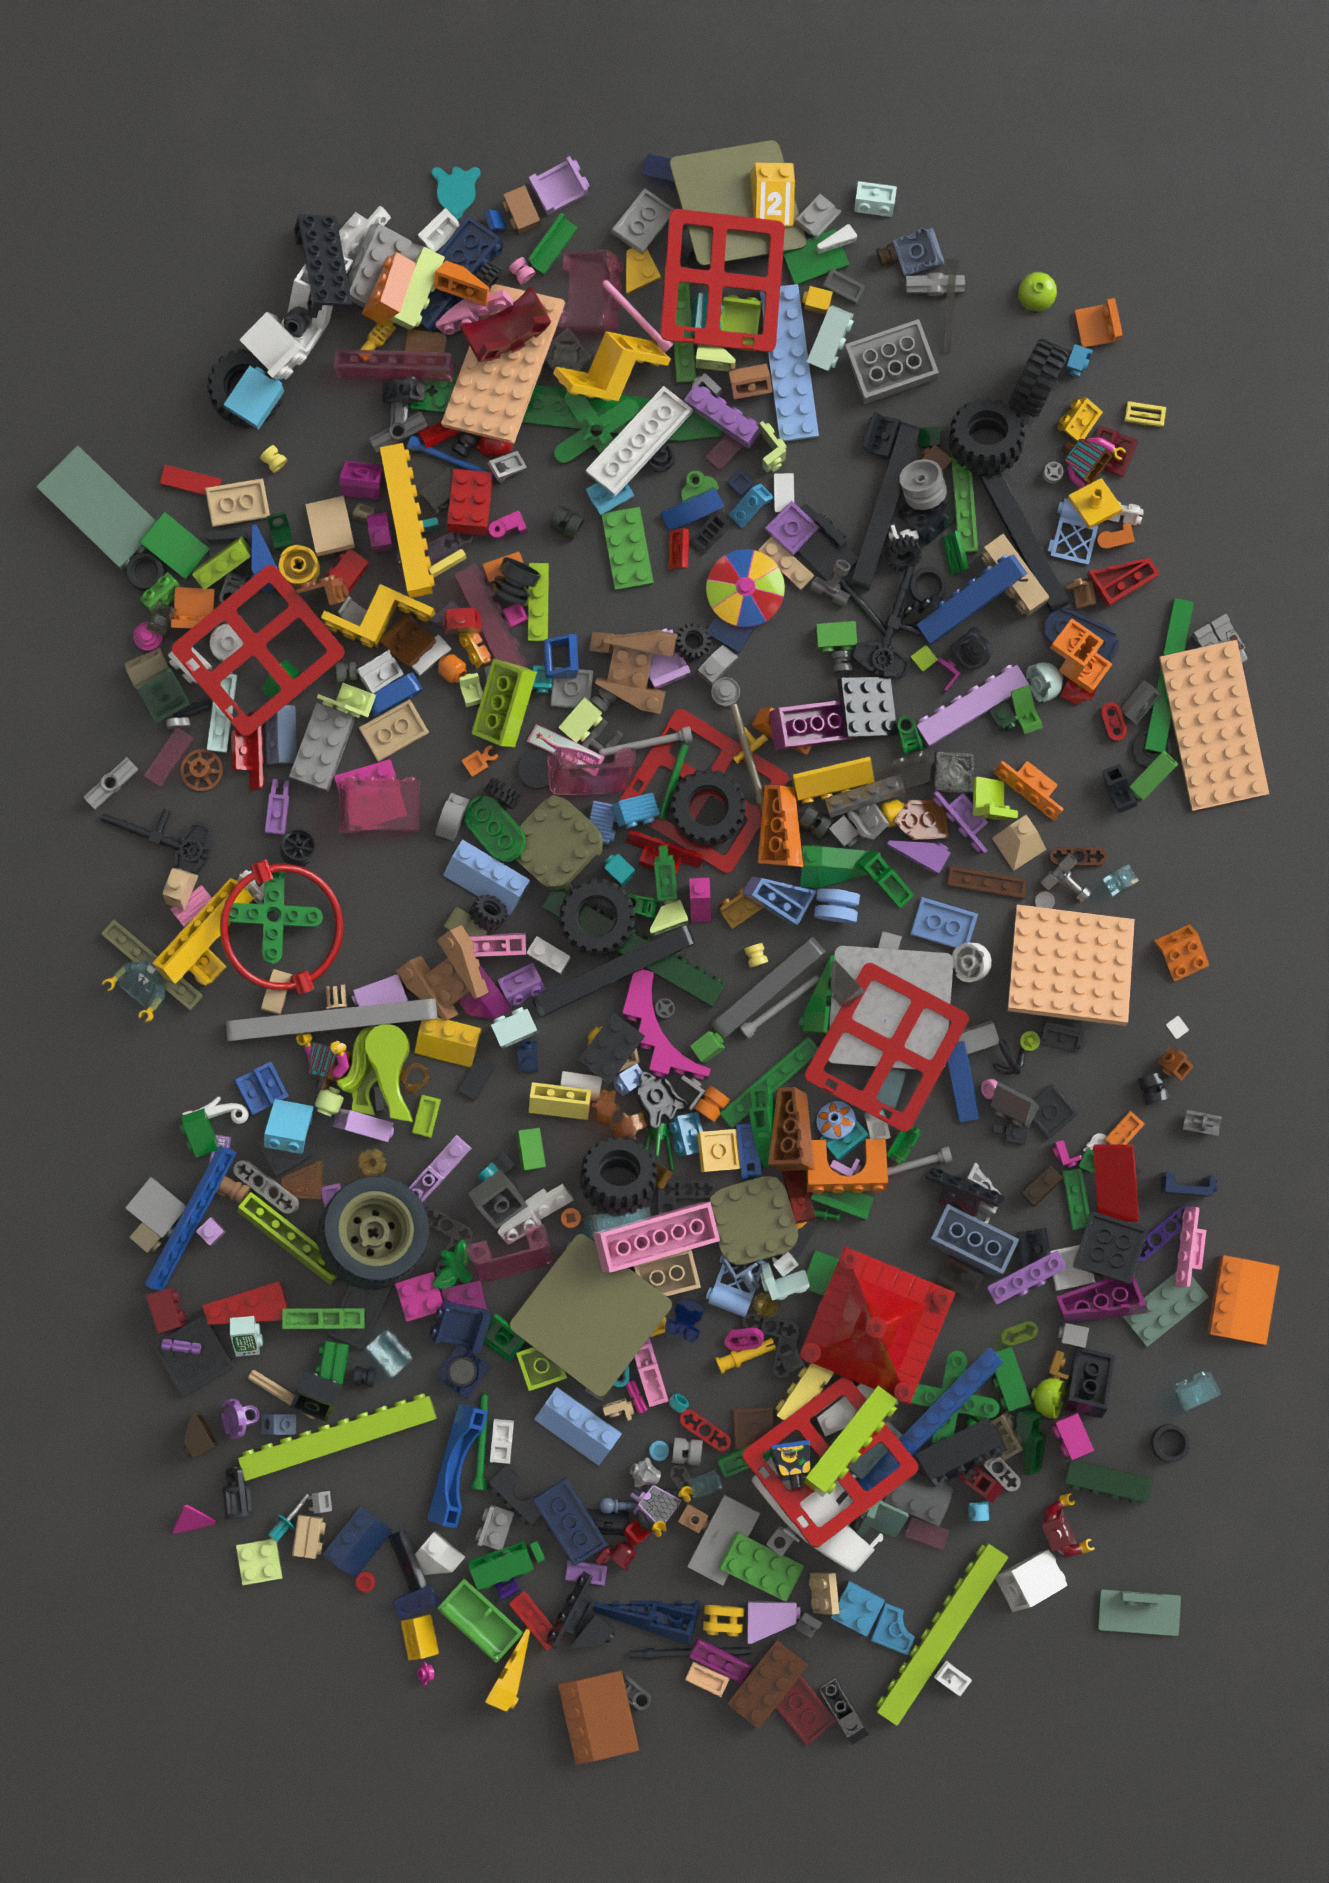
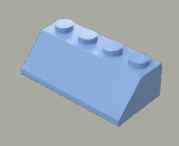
[443,840,531,916]
[534,1387,622,1466]

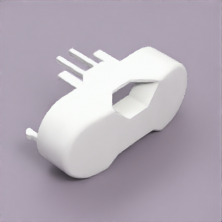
[752,1457,883,1572]

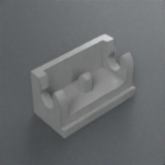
[958,1020,999,1054]

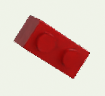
[326,549,370,594]

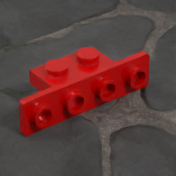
[231,710,264,791]
[626,830,703,874]

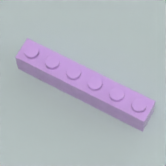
[916,665,1030,748]

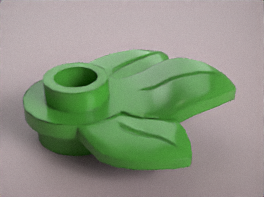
[681,471,719,501]

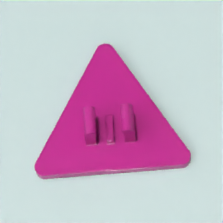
[172,1505,216,1534]

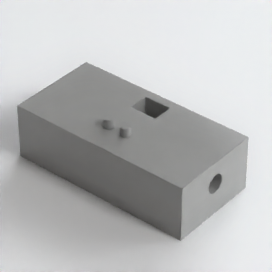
[687,1494,760,1585]

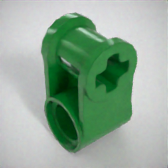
[896,716,924,756]
[628,894,660,920]

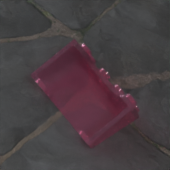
[558,249,623,333]
[339,777,420,833]
[466,1224,554,1282]

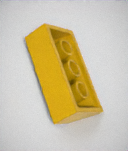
[792,757,875,804]

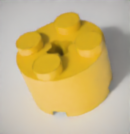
[279,545,320,588]

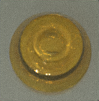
[753,1292,778,1318]

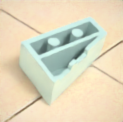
[807,305,854,371]

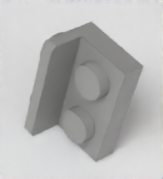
[847,803,889,840]

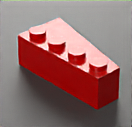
[202,1281,289,1325]

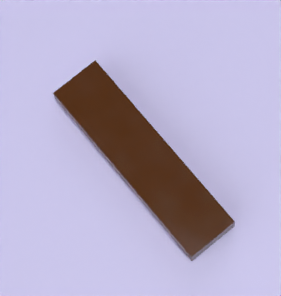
[946,866,1028,899]

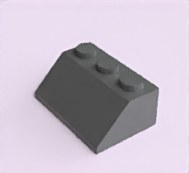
[883,1472,954,1527]

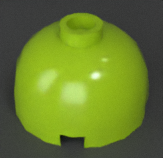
[1018,272,1057,312]
[1031,1378,1066,1419]

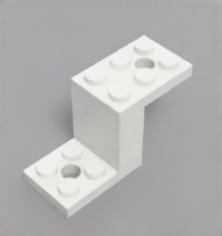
[281,257,353,357]
[240,312,308,380]

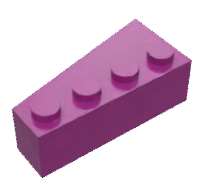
[1057,1276,1147,1323]

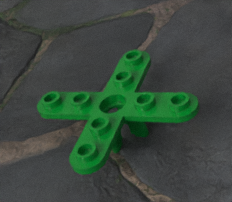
[554,391,639,463]
[228,872,323,964]
[910,1351,999,1445]

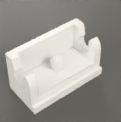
[418,208,460,252]

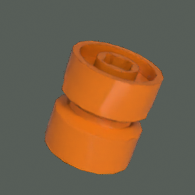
[693,1085,730,1122]

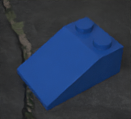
[251,524,279,594]

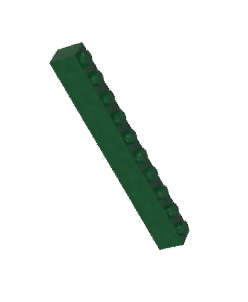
[542,889,725,1008]

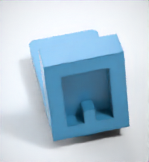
[729,483,774,528]

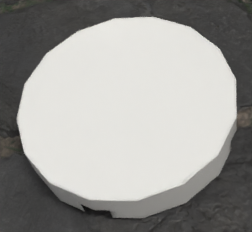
[210,624,243,661]

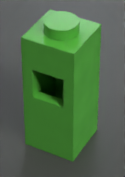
[1129,751,1178,800]

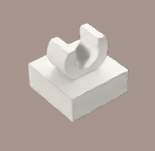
[772,1252,798,1277]

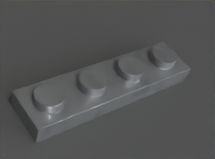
[825,774,906,818]

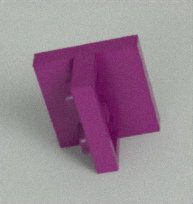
[339,461,384,500]

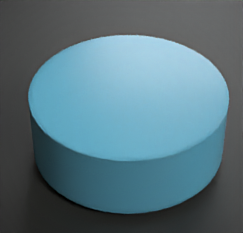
[649,1441,669,1461]

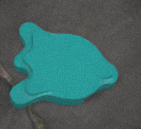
[432,167,481,220]

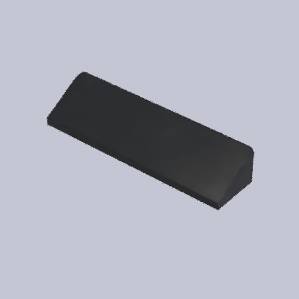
[548,1508,629,1536]

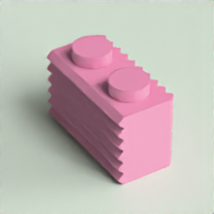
[170,885,212,928]

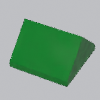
[483,1314,526,1363]

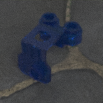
[664,1297,705,1343]

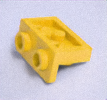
[1057,397,1103,442]

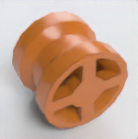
[561,1208,581,1228]

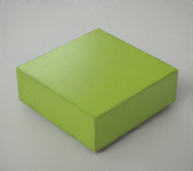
[910,645,938,673]

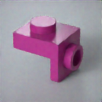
[1052,1140,1082,1168]

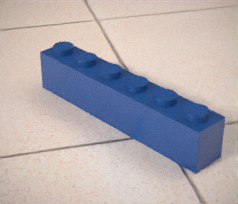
[917,554,1028,644]

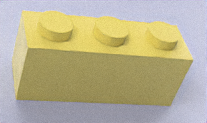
[529,1082,591,1120]

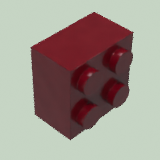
[146,1288,188,1334]

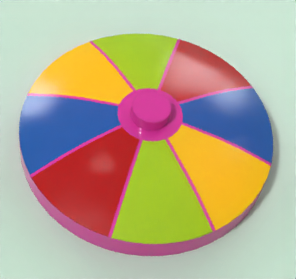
[706,549,785,628]

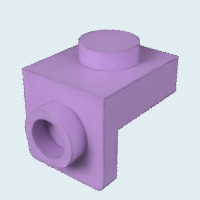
[830,1158,861,1176]

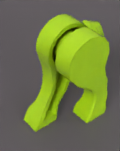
[337,1024,413,1122]

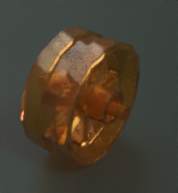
[592,1088,620,1126]
[610,1112,648,1139]

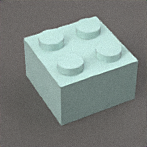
[491,1007,538,1049]

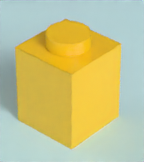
[802,286,833,315]

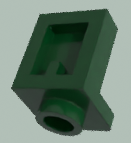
[988,700,1019,731]

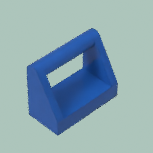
[543,634,579,678]

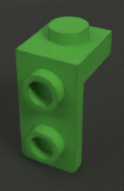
[1011,685,1043,734]

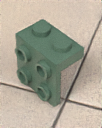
[854,1501,909,1538]

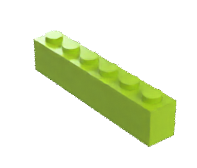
[237,1192,337,1285]
[804,1386,898,1497]

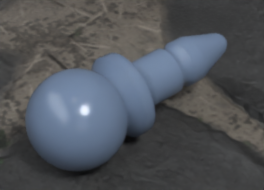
[599,1498,638,1514]

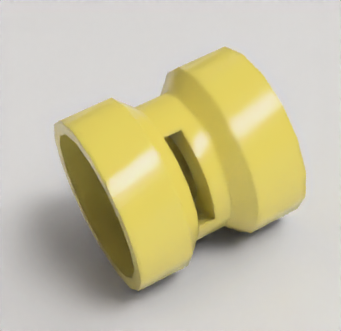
[260,445,287,473]
[744,943,768,968]

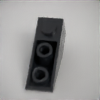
[818,1678,869,1745]

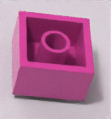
[395,1272,444,1322]
[1051,1412,1094,1460]

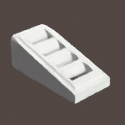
[816,224,858,254]

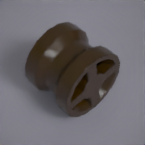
[876,244,898,267]

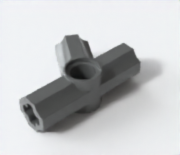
[369,402,428,454]

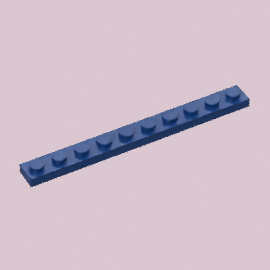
[858,1347,1004,1491]

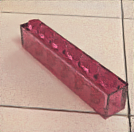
[334,349,455,381]
[454,563,529,668]

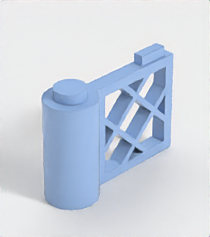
[1048,499,1099,565]
[706,1255,766,1317]

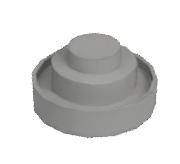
[711,677,740,707]

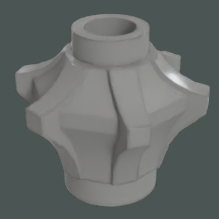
[630,1457,661,1487]

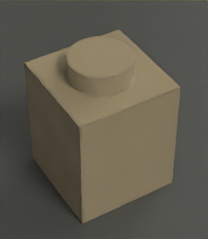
[130,1222,162,1253]

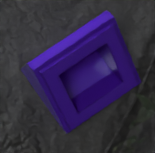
[495,1577,521,1601]

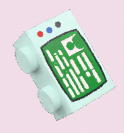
[230,1316,263,1357]

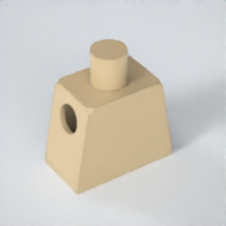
[162,868,198,911]

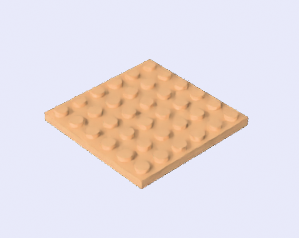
[1008,905,1135,1026]

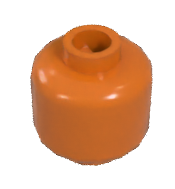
[437,654,467,683]

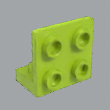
[973,777,1018,821]

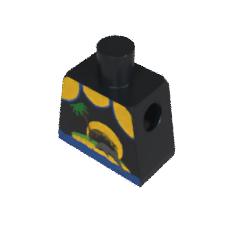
[770,1440,810,1490]

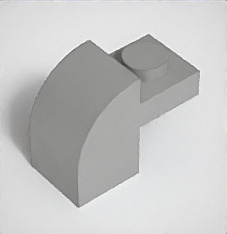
[435,793,470,841]

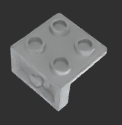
[475,1505,515,1550]

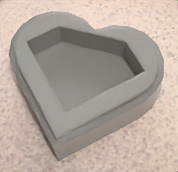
[166,718,190,730]

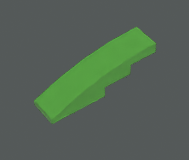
[282,1308,365,1329]

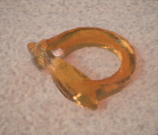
[400,1063,429,1095]

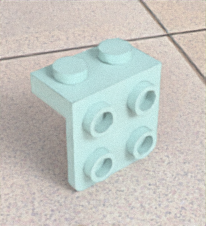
[760,1262,810,1301]

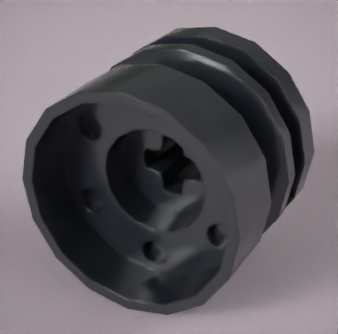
[490,557,541,606]

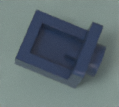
[517,1040,539,1073]

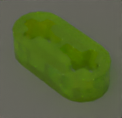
[1001,1321,1038,1346]

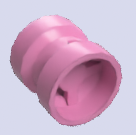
[508,257,535,284]

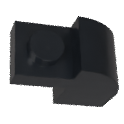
[1102,764,1137,813]

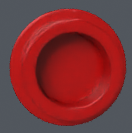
[355,1572,375,1592]

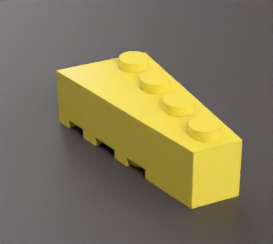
[775,1363,834,1420]

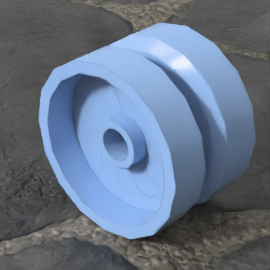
[814,889,860,923]

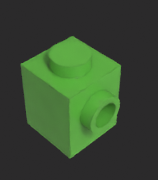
[690,1032,725,1062]

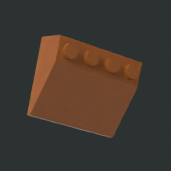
[558,1670,639,1765]

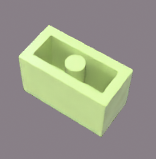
[559,697,603,743]

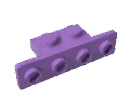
[932,791,988,853]
[988,1251,1066,1304]

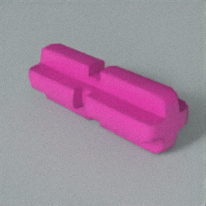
[625,1380,648,1414]

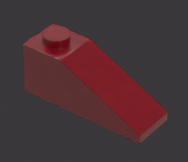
[956,1467,1005,1504]

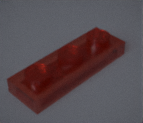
[782,1170,816,1224]

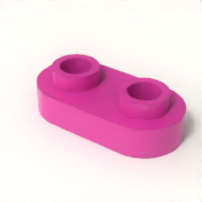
[724,1328,764,1351]

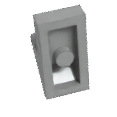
[488,451,527,483]

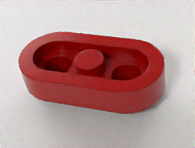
[1101,702,1127,742]

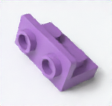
[498,963,546,1007]

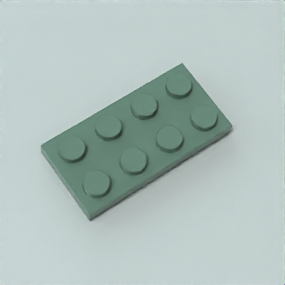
[1122,1271,1209,1347]

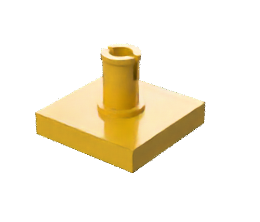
[1068,478,1123,529]

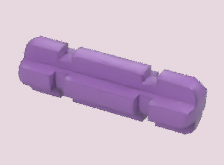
[162,1339,201,1354]

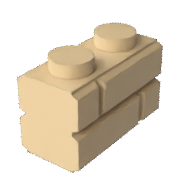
[292,1514,326,1559]

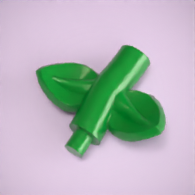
[432,1239,472,1289]

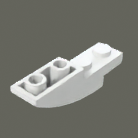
[498,1184,574,1245]

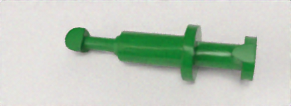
[803,1208,841,1222]

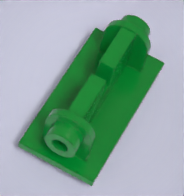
[886,1126,921,1164]

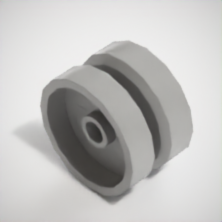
[899,459,947,510]

